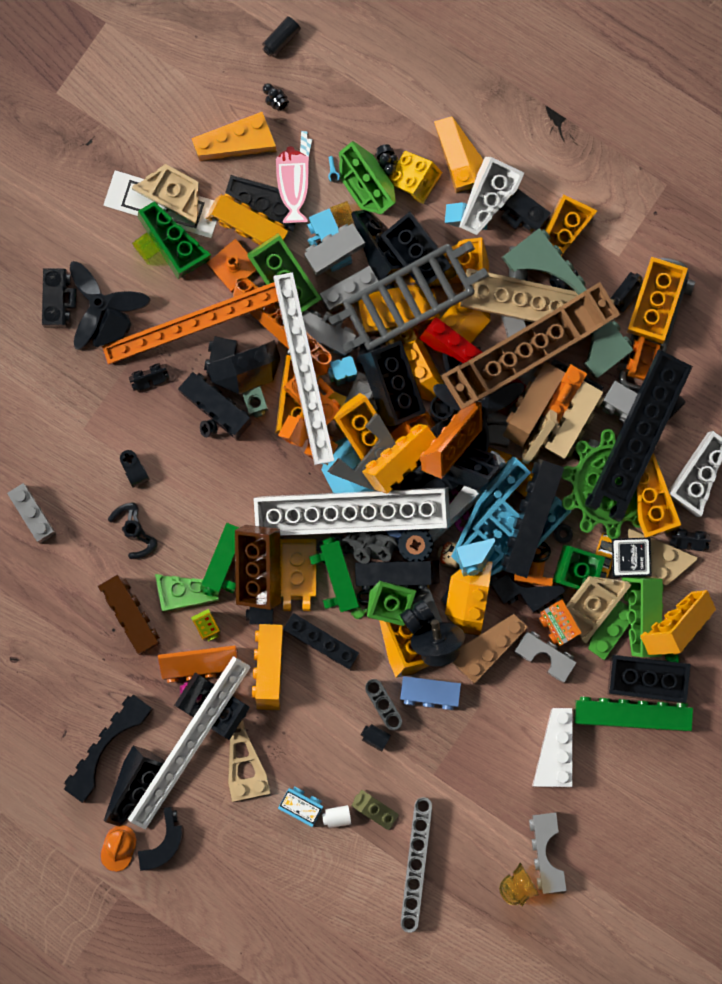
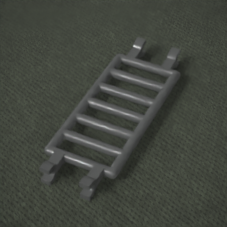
[328,241,489,353]

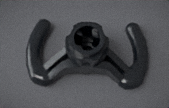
[108,502,158,559]

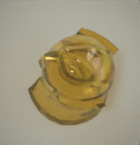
[499,863,539,906]

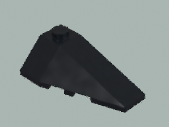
[104,745,165,827]

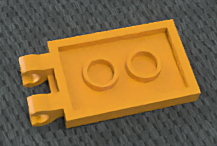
[280,539,316,611]

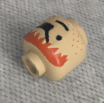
[438,542,460,569]

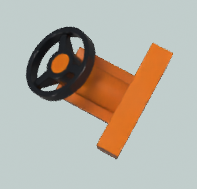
[513,542,553,587]

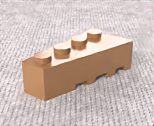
[503,361,565,447]
[452,614,528,684]

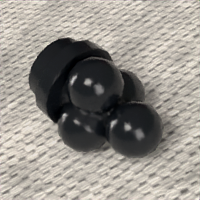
[262,83,289,111]
[376,144,398,175]

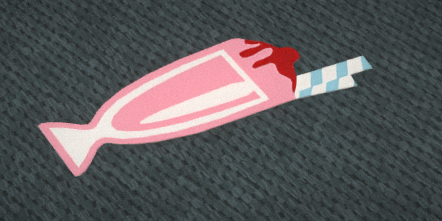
[276,131,312,223]

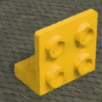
[389,151,442,204]

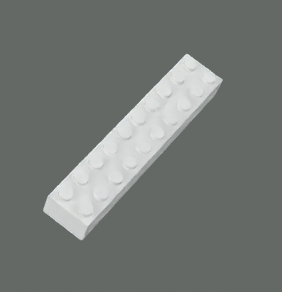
[254,487,450,535]

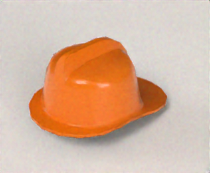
[101,825,137,872]

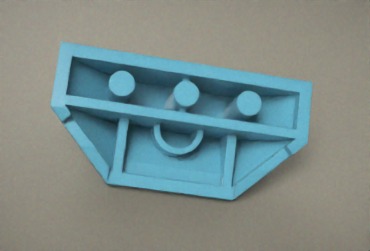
[321,437,374,493]

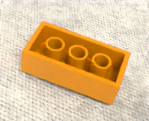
[626,257,688,344]
[358,284,440,336]

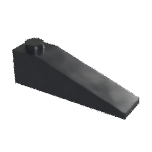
[351,210,404,281]

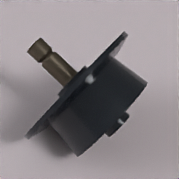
[411,620,465,666]

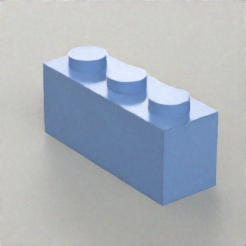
[400,676,461,710]

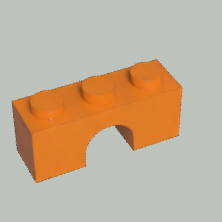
[278,415,338,465]

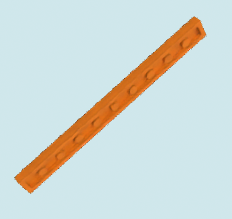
[102,282,279,365]

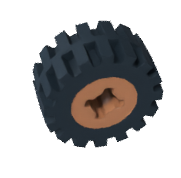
[398,529,434,562]

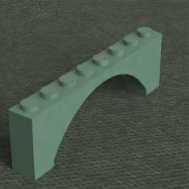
[501,228,633,378]

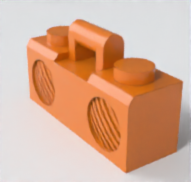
[541,364,587,424]
[283,376,341,425]

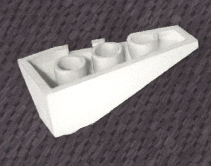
[459,157,524,235]

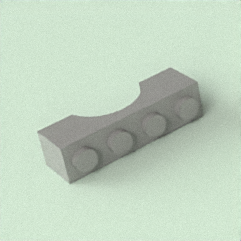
[529,812,566,894]

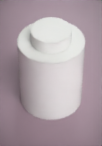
[322,805,352,828]

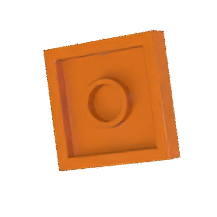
[207,239,257,293]

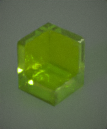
[132,232,160,264]

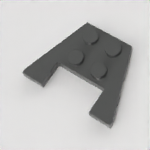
[328,413,396,491]

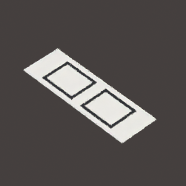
[103,170,217,238]

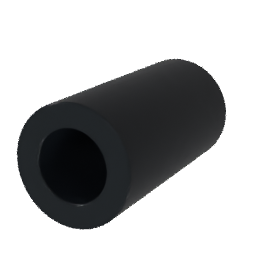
[262,16,301,57]

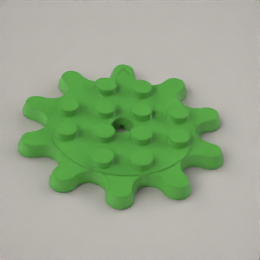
[561,429,659,539]

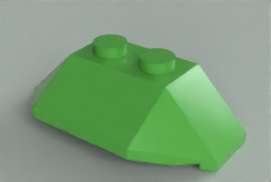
[339,141,396,214]

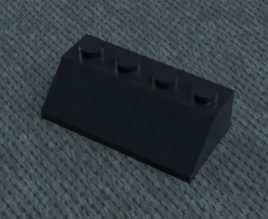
[380,211,457,290]

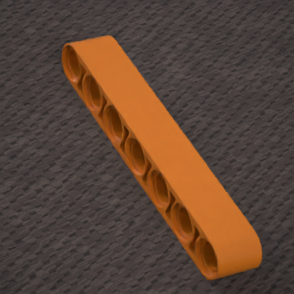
[233,277,332,375]

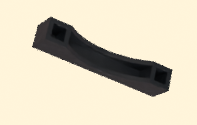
[64,695,153,803]

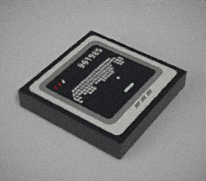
[612,537,652,578]

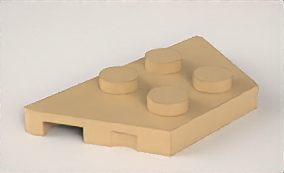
[132,164,199,224]
[627,529,698,586]
[566,576,631,643]

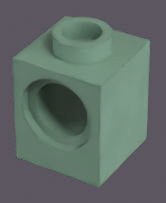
[242,387,268,418]

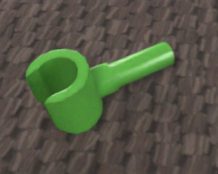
[351,607,368,619]

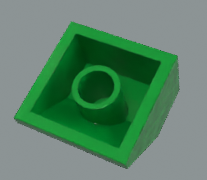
[553,545,606,590]

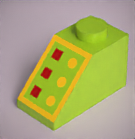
[191,609,221,642]

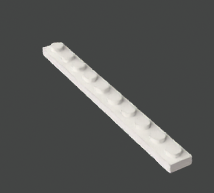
[273,272,334,465]
[128,656,251,829]

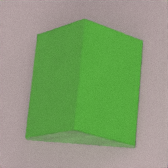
[367,581,416,626]

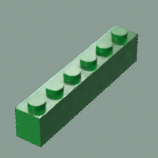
[574,697,693,732]

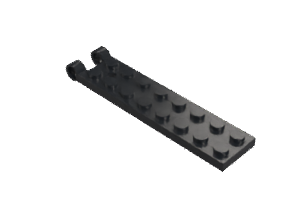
[585,350,693,522]

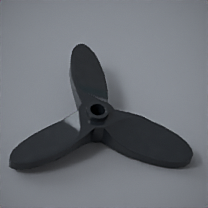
[70,261,151,350]
[433,383,524,452]

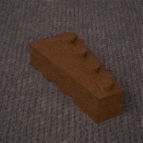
[97,574,160,655]

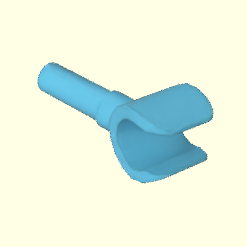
[328,156,340,182]

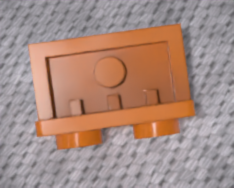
[626,336,661,381]

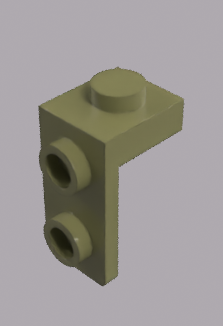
[351,790,399,830]

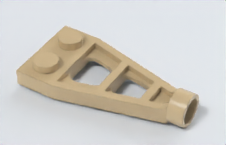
[228,720,271,802]

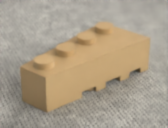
[544,381,604,459]

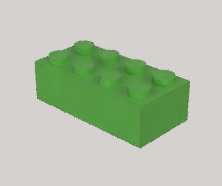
[246,234,322,312]

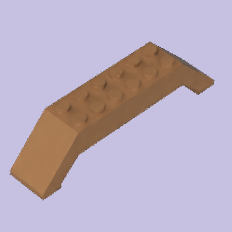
[441,282,620,410]

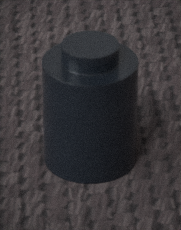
[361,724,391,752]

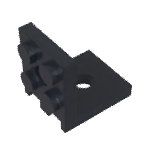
[174,673,250,740]

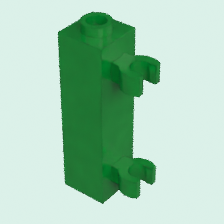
[200,522,239,597]
[309,537,359,613]

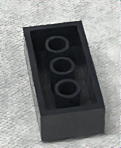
[359,340,426,427]
[607,655,691,703]

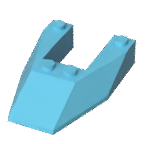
[451,456,571,576]

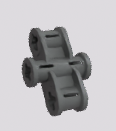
[340,531,398,563]

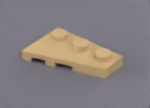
[522,409,558,465]

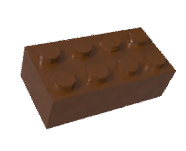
[235,525,281,610]

